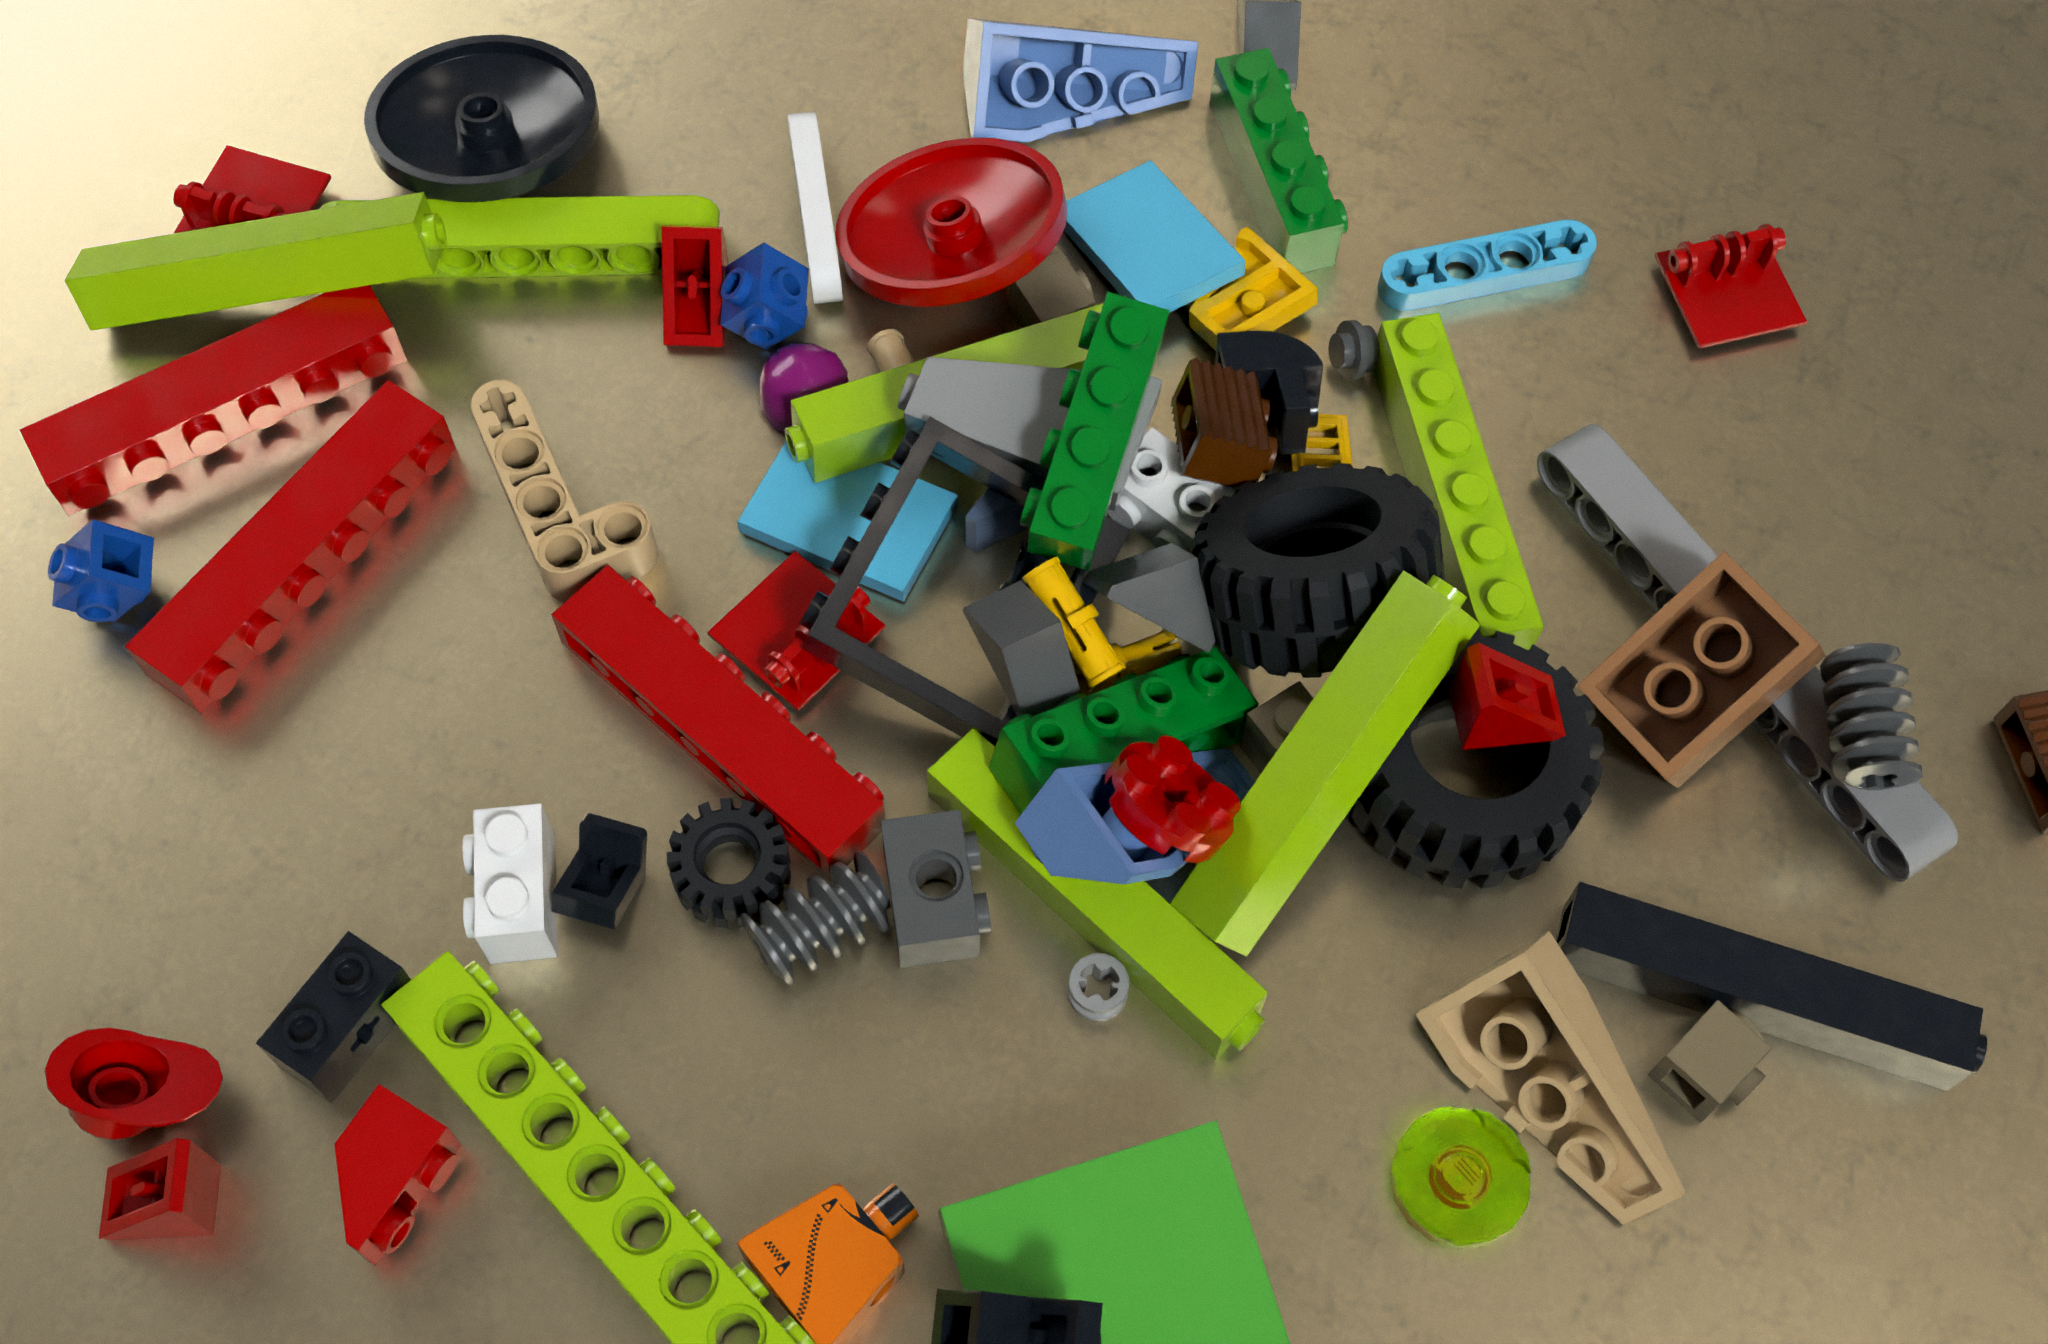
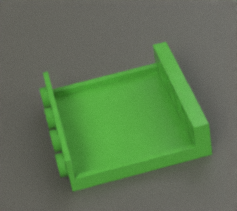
[937,1120,1290,1344]

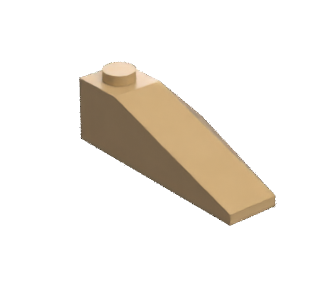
[1415,931,1686,1225]

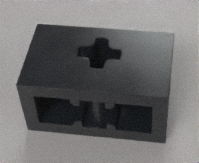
[256,931,411,1104]

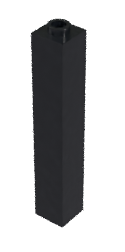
[1555,882,1987,1091]

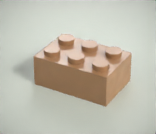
[1577,551,1826,788]

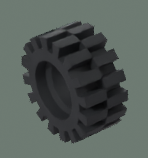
[667,798,791,929]

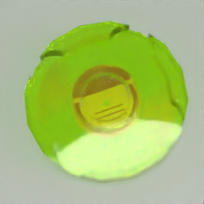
[1389,1106,1531,1249]

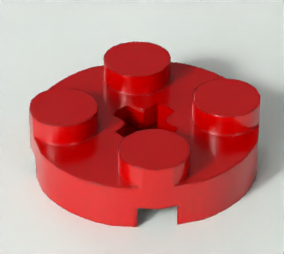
[1105,735,1241,863]

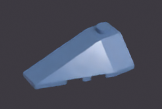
[963,18,1198,142]
[1015,748,1255,884]

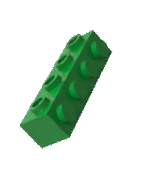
[1209,47,1348,273]
[1020,291,1170,571]
[988,647,1259,814]

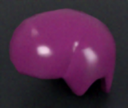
[759,343,849,432]

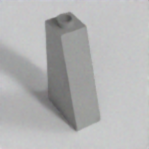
[898,357,1163,511]

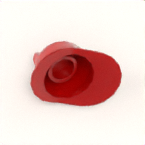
[44,1027,223,1140]

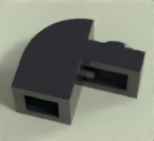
[1215,331,1323,455]
[931,1288,1103,1344]

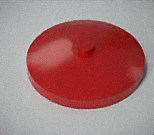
[835,138,1067,307]

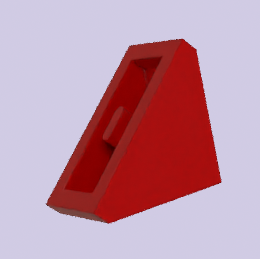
[661,225,729,347]
[1449,642,1566,750]
[99,1138,221,1240]

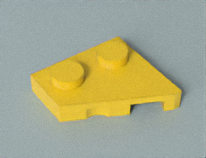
[1189,226,1318,351]

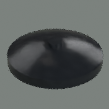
[364,35,599,202]

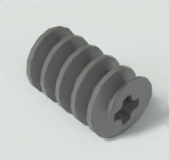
[1820,643,1923,790]
[740,850,891,985]

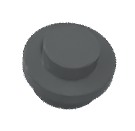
[1328,320,1379,380]

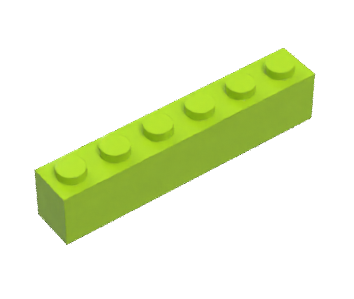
[1373,313,1544,650]

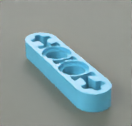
[1377,220,1597,311]

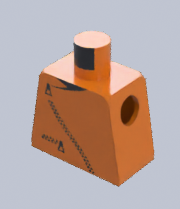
[737,1183,919,1344]

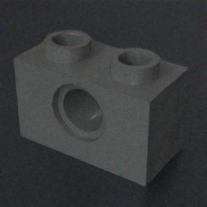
[880,809,991,968]

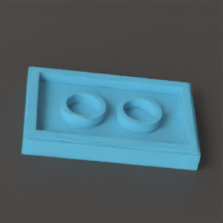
[1064,160,1245,313]
[737,442,958,602]

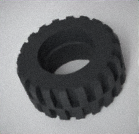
[1192,463,1445,678]
[1351,628,1604,889]

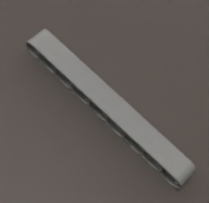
[1537,424,1958,882]

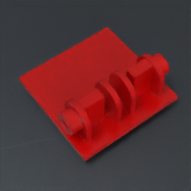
[173,145,332,233]
[1655,224,1807,349]
[707,551,886,711]

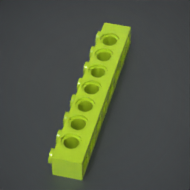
[381,950,815,1344]

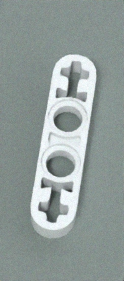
[787,111,843,304]

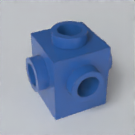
[720,242,809,350]
[48,519,154,623]

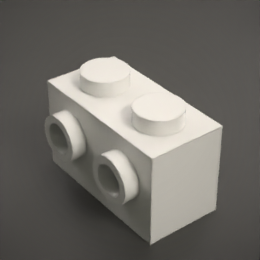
[1108,427,1236,554]
[463,803,558,964]

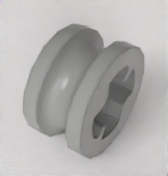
[1068,953,1129,1021]

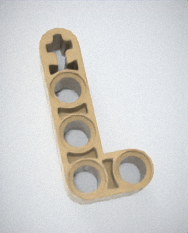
[470,379,658,602]

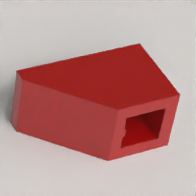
[334,1084,462,1266]

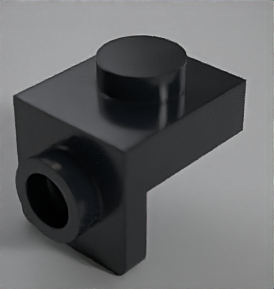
[552,813,647,930]

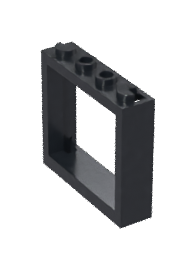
[799,416,1130,747]

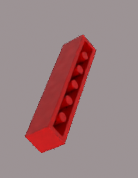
[20,285,407,516]
[124,380,456,715]
[551,565,885,881]

